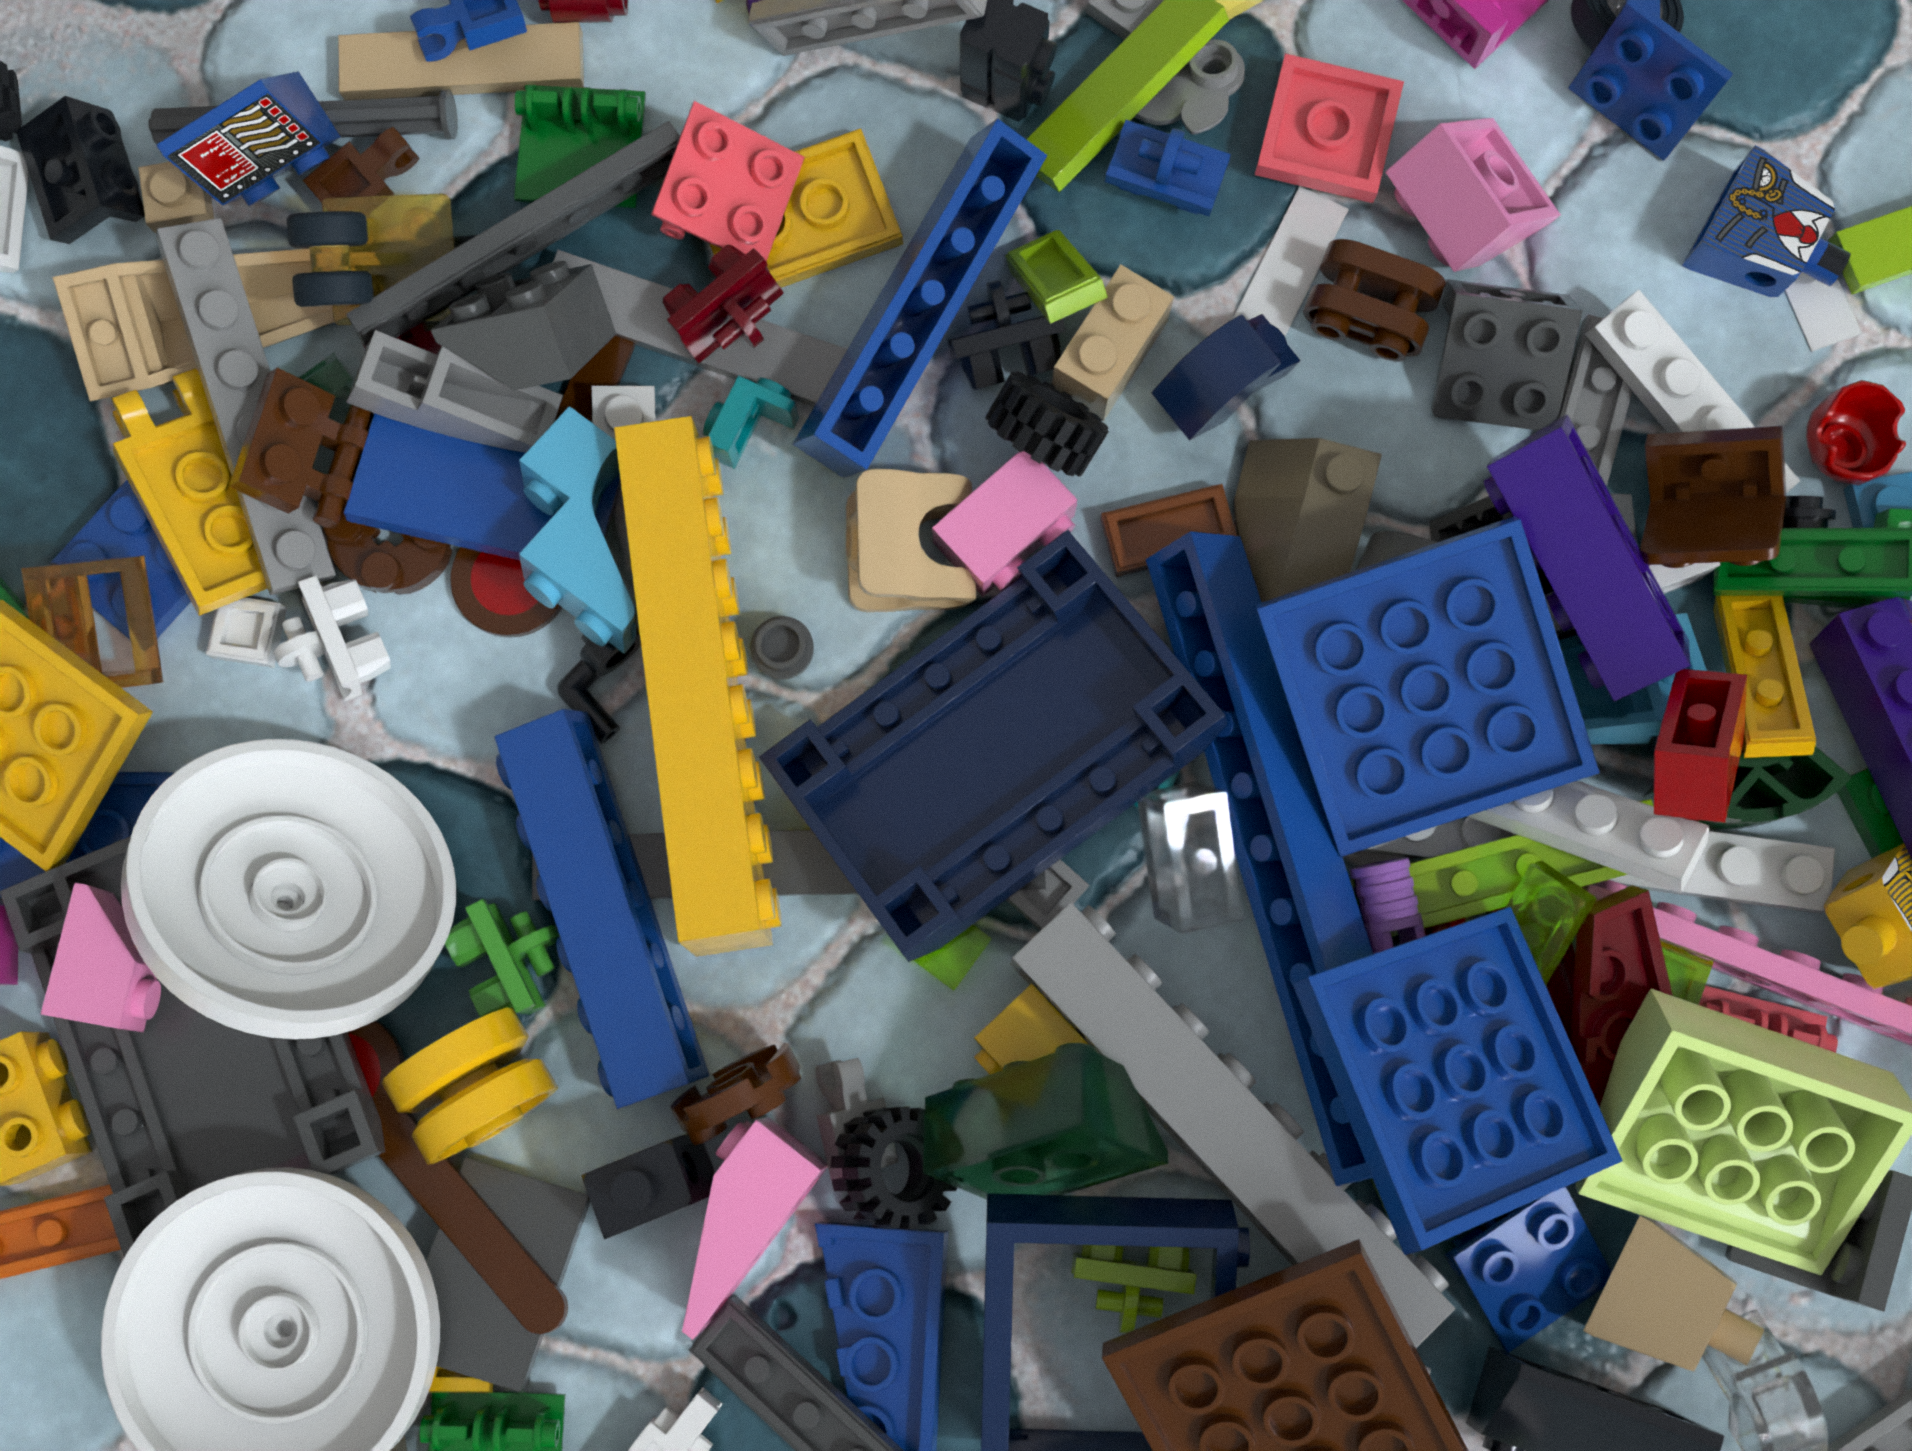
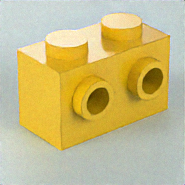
[0,1031,93,1186]

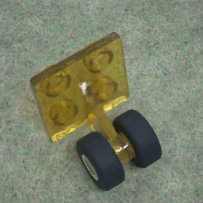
[286,194,455,325]

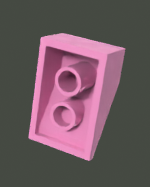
[682,1117,828,1340]

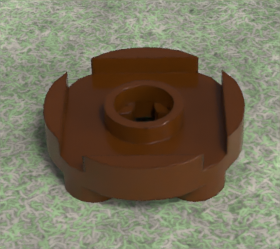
[323,509,453,595]
[670,1043,802,1145]

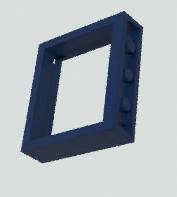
[981,1193,1250,1451]

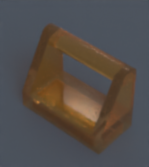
[21,555,164,688]

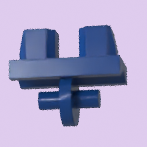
[1105,120,1231,217]

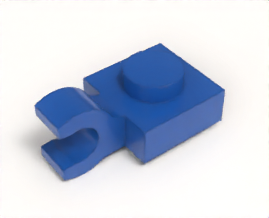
[410,0,527,62]

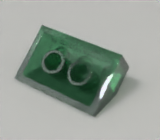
[923,1043,1168,1200]

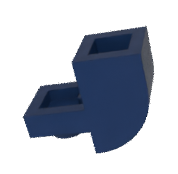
[1151,314,1301,441]

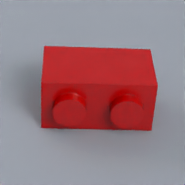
[1654,669,1747,823]

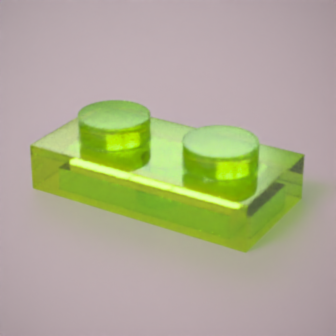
[1506,861,1597,986]

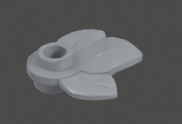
[1135,39,1245,135]

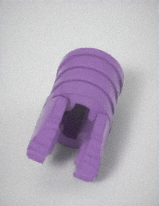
[1349,857,1426,954]

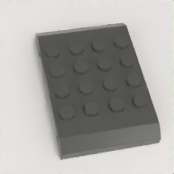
[0,836,385,1258]

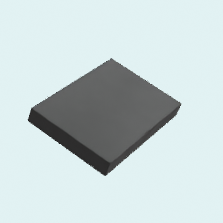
[426,1157,590,1393]

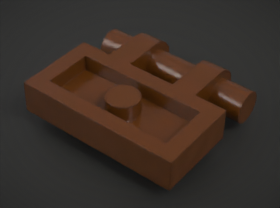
[229,367,374,529]

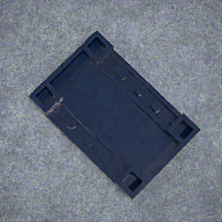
[759,530,1227,962]

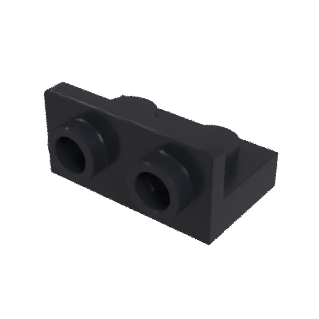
[16,96,145,244]

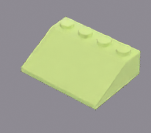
[1575,989,1912,1276]

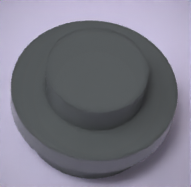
[750,616,814,680]

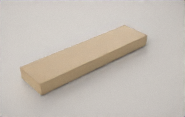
[338,22,584,100]

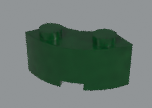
[1643,746,1852,829]

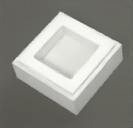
[206,598,287,668]

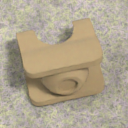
[846,469,976,612]

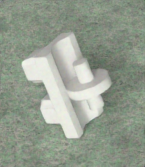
[273,576,391,702]

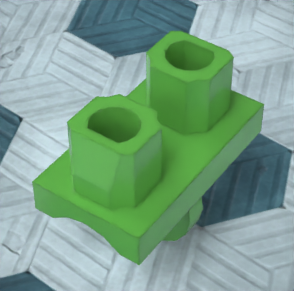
[445,899,560,1017]

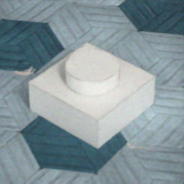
[592,386,655,439]

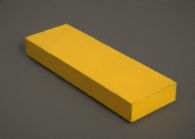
[1713,596,1816,758]

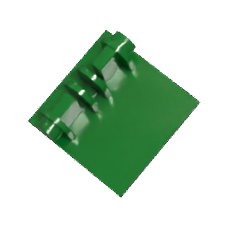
[514,84,646,208]
[420,1391,566,1451]

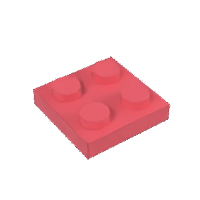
[1254,53,1404,203]

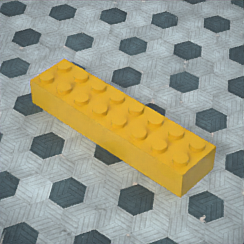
[614,416,782,957]

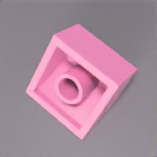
[1385,118,1561,272]

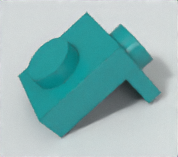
[703,375,800,469]

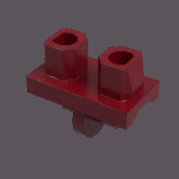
[662,244,784,364]

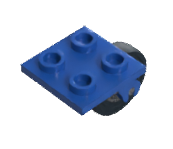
[1568,0,1733,161]

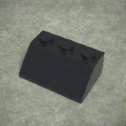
[1466,1346,1725,1451]

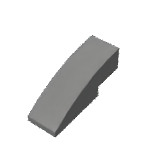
[346,330,563,452]

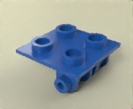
[1444,1187,1612,1353]

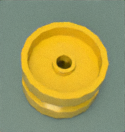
[382,1007,559,1165]

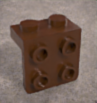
[1641,426,1787,568]

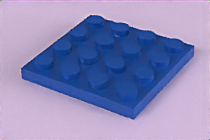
[1255,516,1600,857]
[1292,907,1623,1255]

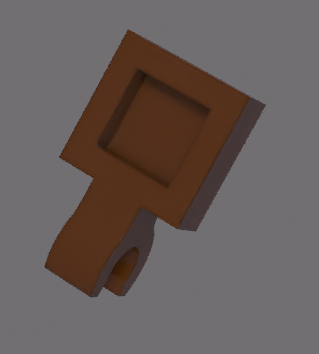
[302,127,420,218]

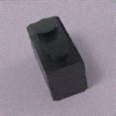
[960,0,1057,122]

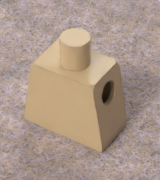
[1583,1215,1765,1371]

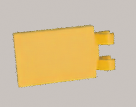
[111,368,268,616]

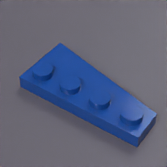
[815,1222,949,1451]

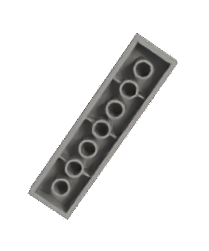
[1010,902,1456,1348]

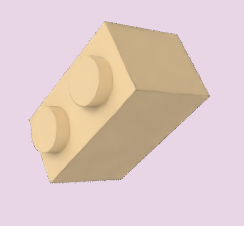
[1052,265,1174,421]

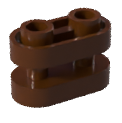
[1303,239,1446,362]

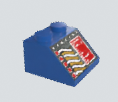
[156,71,341,207]

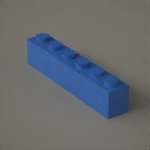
[792,118,1047,478]
[494,709,710,1109]

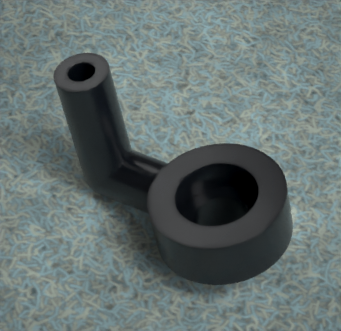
[557,625,641,744]

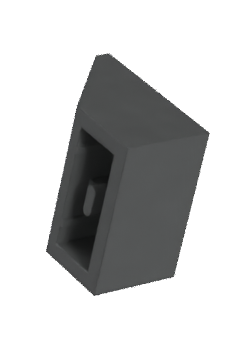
[431,261,616,390]

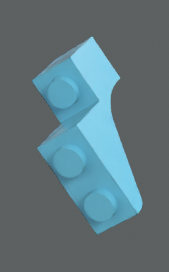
[519,406,637,654]

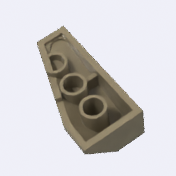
[1233,438,1382,602]

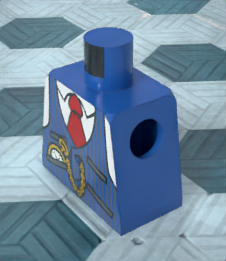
[1682,145,1851,297]

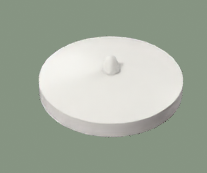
[121,739,456,1039]
[101,1167,440,1451]

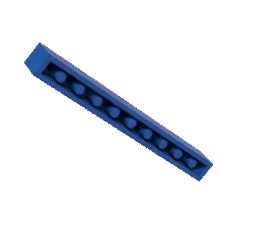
[1146,531,1373,1186]

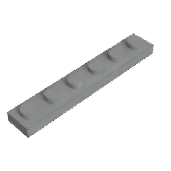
[156,218,336,595]

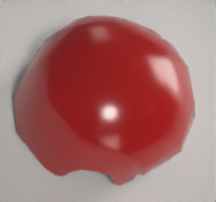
[1806,380,1906,485]

